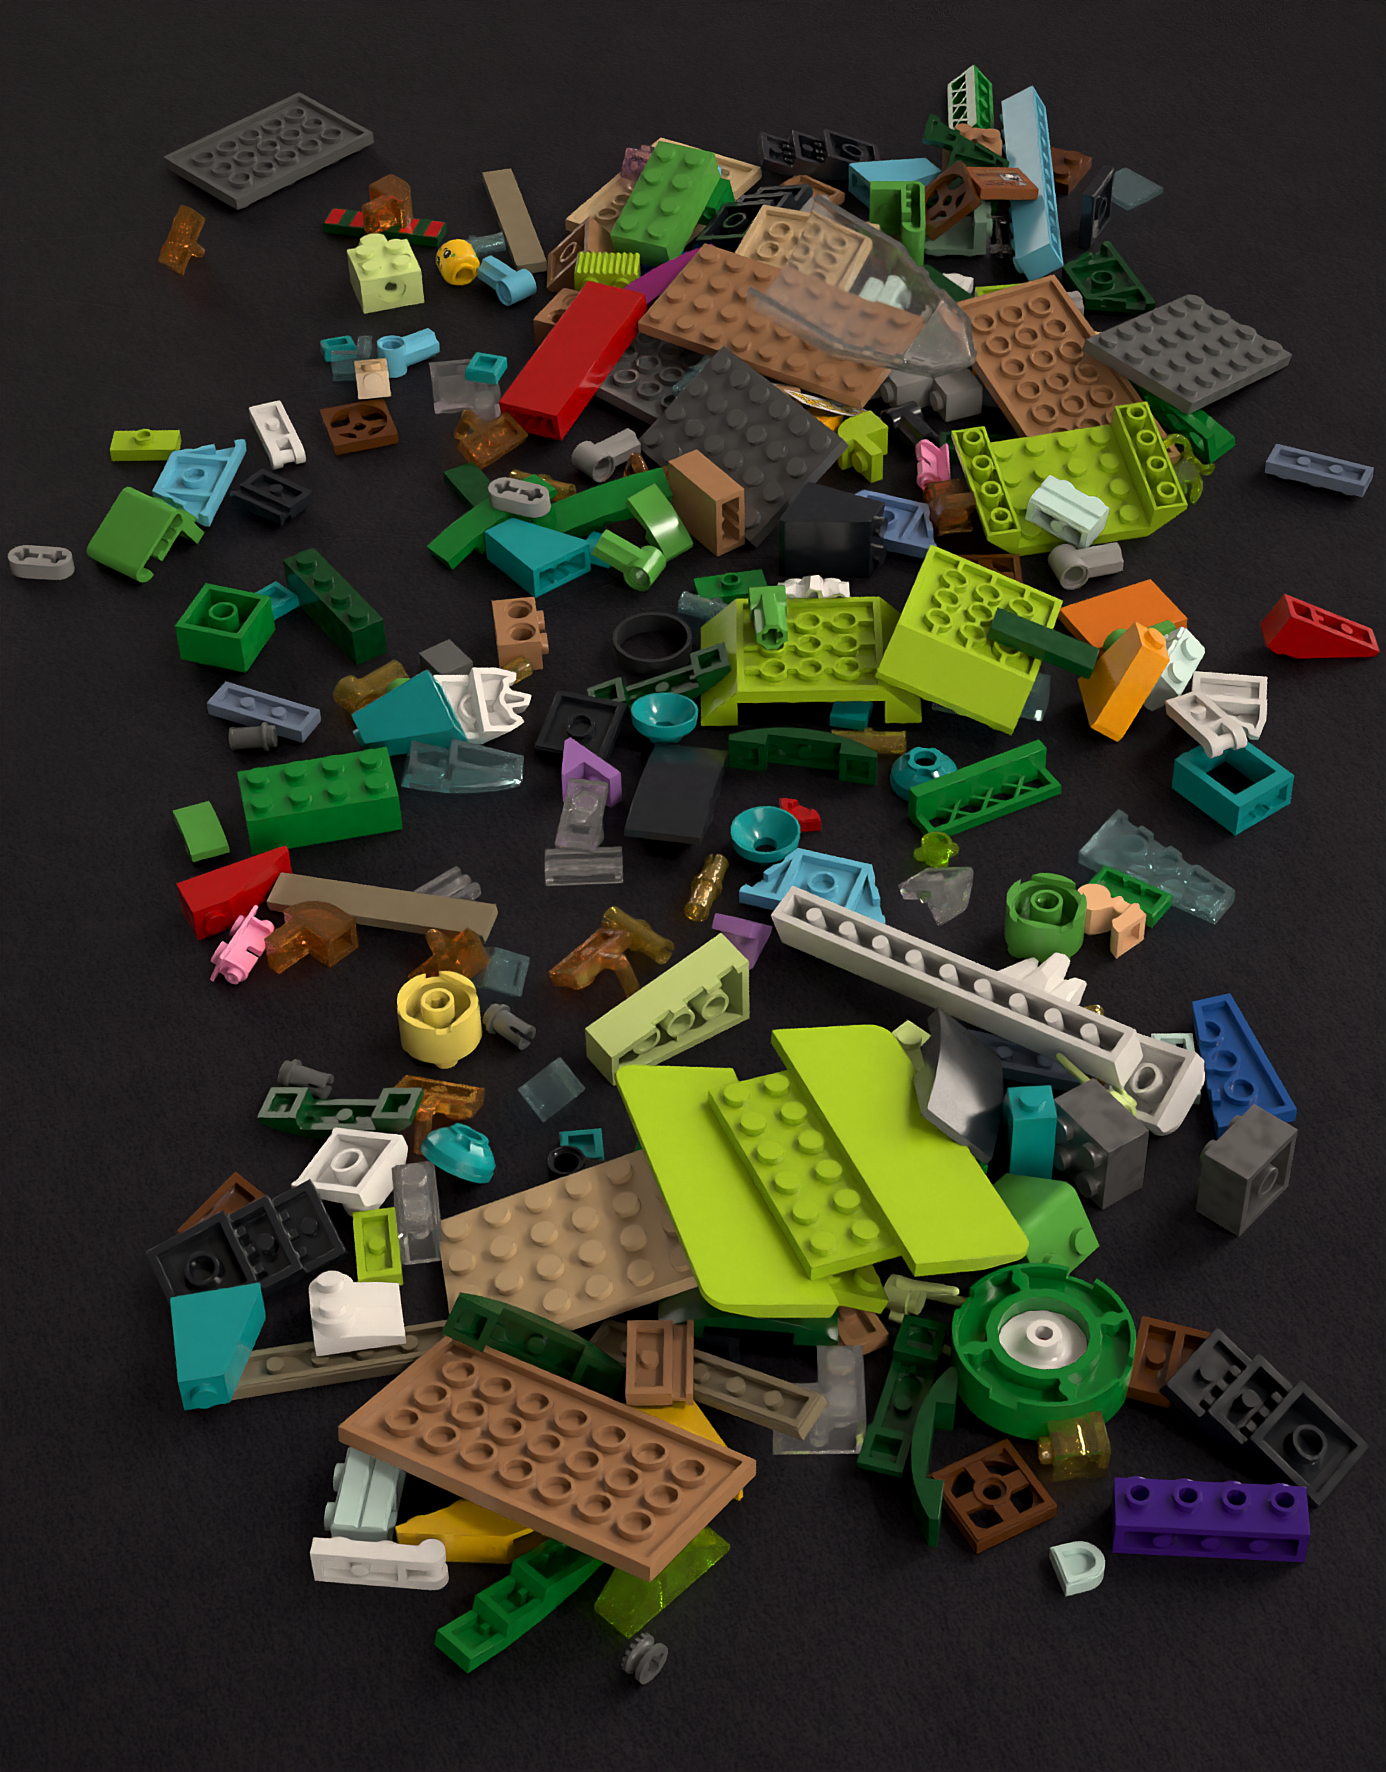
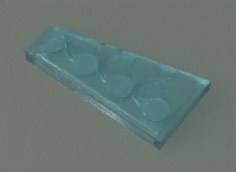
[1078,809,1236,924]

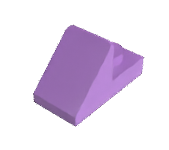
[561,737,622,807]
[712,913,772,970]

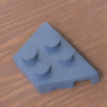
[855,490,937,559]

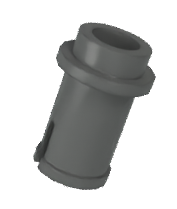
[229,722,278,751]
[482,1003,536,1050]
[278,1059,334,1099]

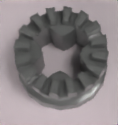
[621,1633,668,1684]

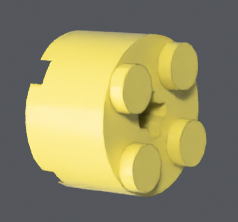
[397,971,482,1069]

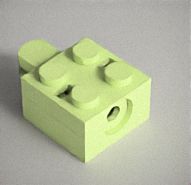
[347,233,424,314]

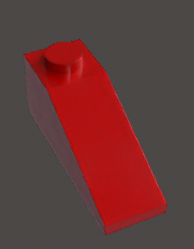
[1260,594,1380,659]
[176,845,292,940]

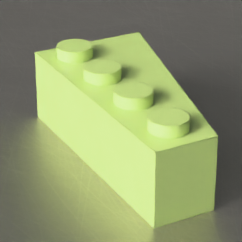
[585,933,749,1086]

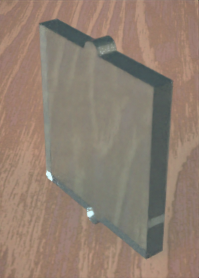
[1112,167,1163,210]

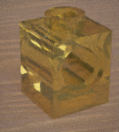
[1037,1411,1111,1482]

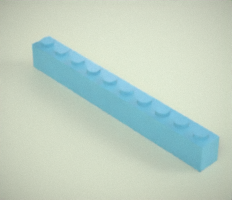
[1000,85,1063,281]

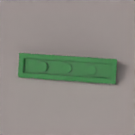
[947,65,994,130]
[1127,378,1236,464]
[908,739,1061,843]

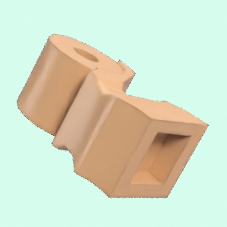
[1078,884,1146,959]

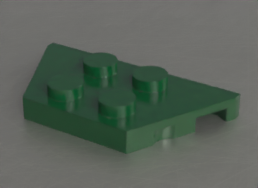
[1062,241,1156,314]

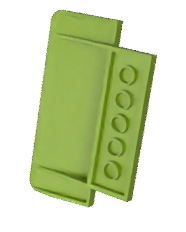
[707,1025,1029,1281]
[614,1065,889,1318]

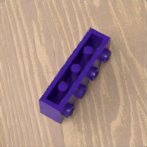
[1111,1476,1310,1562]

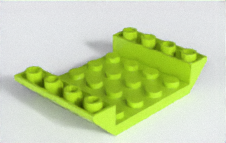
[951,401,1188,556]
[875,545,1063,735]
[701,597,922,726]

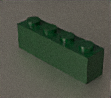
[283,548,387,666]

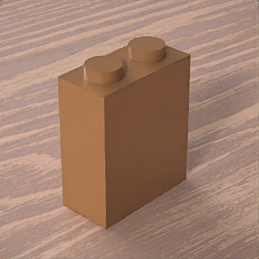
[668,449,745,557]

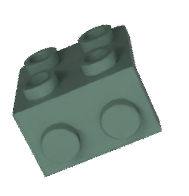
[924,199,992,257]

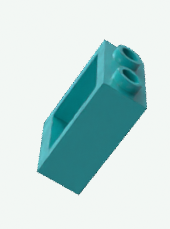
[1172,741,1294,836]

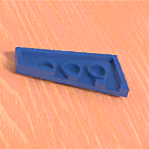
[1191,993,1297,1139]

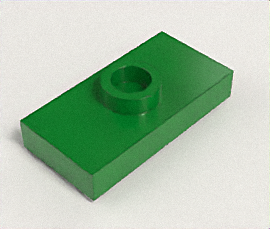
[693,569,767,610]
[1088,865,1173,928]

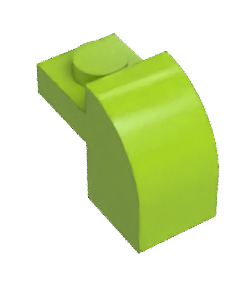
[837,410,888,483]

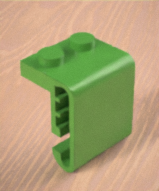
[869,181,925,279]
[87,487,205,583]
[993,1173,1099,1275]

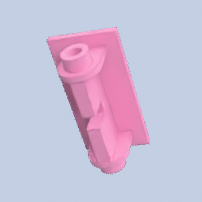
[915,439,951,504]
[210,905,275,984]

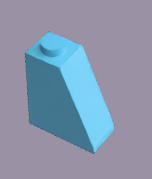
[848,158,942,208]

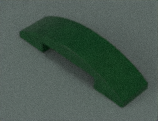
[587,642,732,718]
[728,728,878,785]
[257,1087,424,1140]
[658,1287,839,1348]
[441,1292,626,1399]
[857,1314,948,1478]
[910,1366,959,1547]

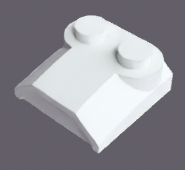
[1103,1033,1205,1136]
[291,1128,408,1216]
[309,1271,406,1357]

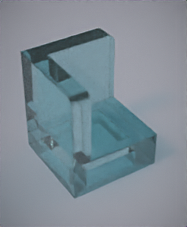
[331,336,374,381]
[466,947,530,997]
[518,1057,585,1122]

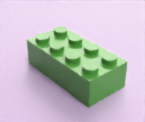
[610,141,721,267]

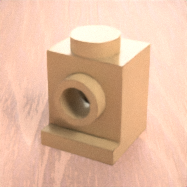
[354,358,391,399]

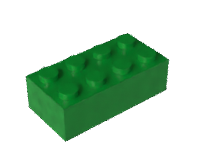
[237,747,403,855]

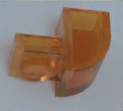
[362,174,413,234]
[922,478,977,536]
[264,901,359,974]

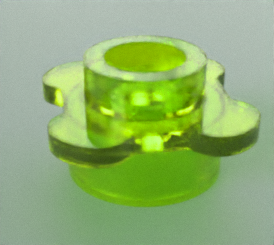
[914,832,959,869]

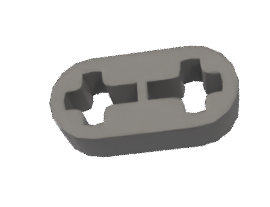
[488,477,551,518]
[8,545,75,580]

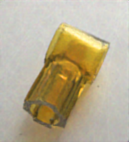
[333,659,409,714]

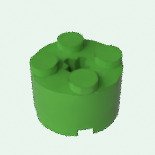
[1004,873,1087,963]

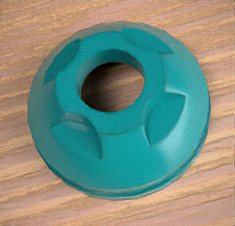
[631,692,698,744]
[890,747,957,801]
[731,806,800,866]
[420,1123,496,1183]

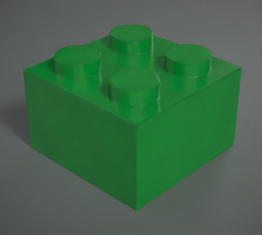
[175,583,275,673]

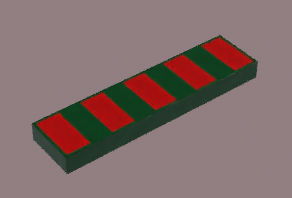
[323,208,447,247]

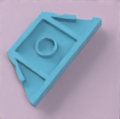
[152,439,247,527]
[739,848,885,924]

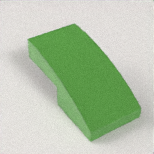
[626,483,694,562]
[173,801,230,862]

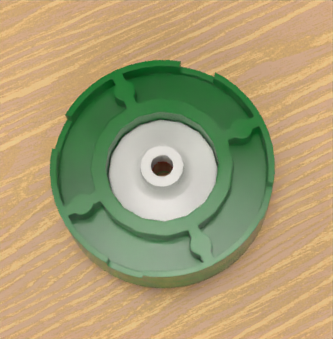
[950,1262,1136,1442]

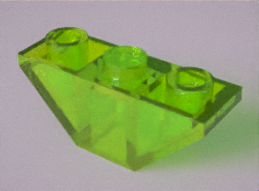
[594,1525,730,1639]

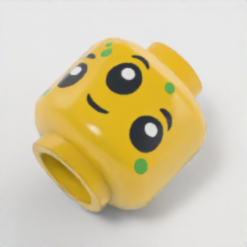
[436,239,480,285]

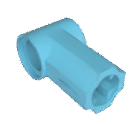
[477,255,537,306]
[377,328,440,378]

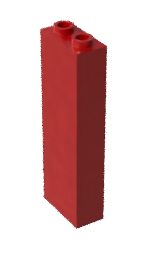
[499,281,647,441]

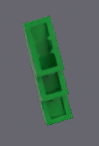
[530,467,673,538]
[427,474,558,570]
[434,1538,604,1674]

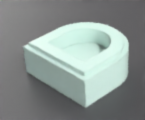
[1049,1541,1105,1596]

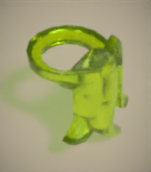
[1162,433,1215,504]

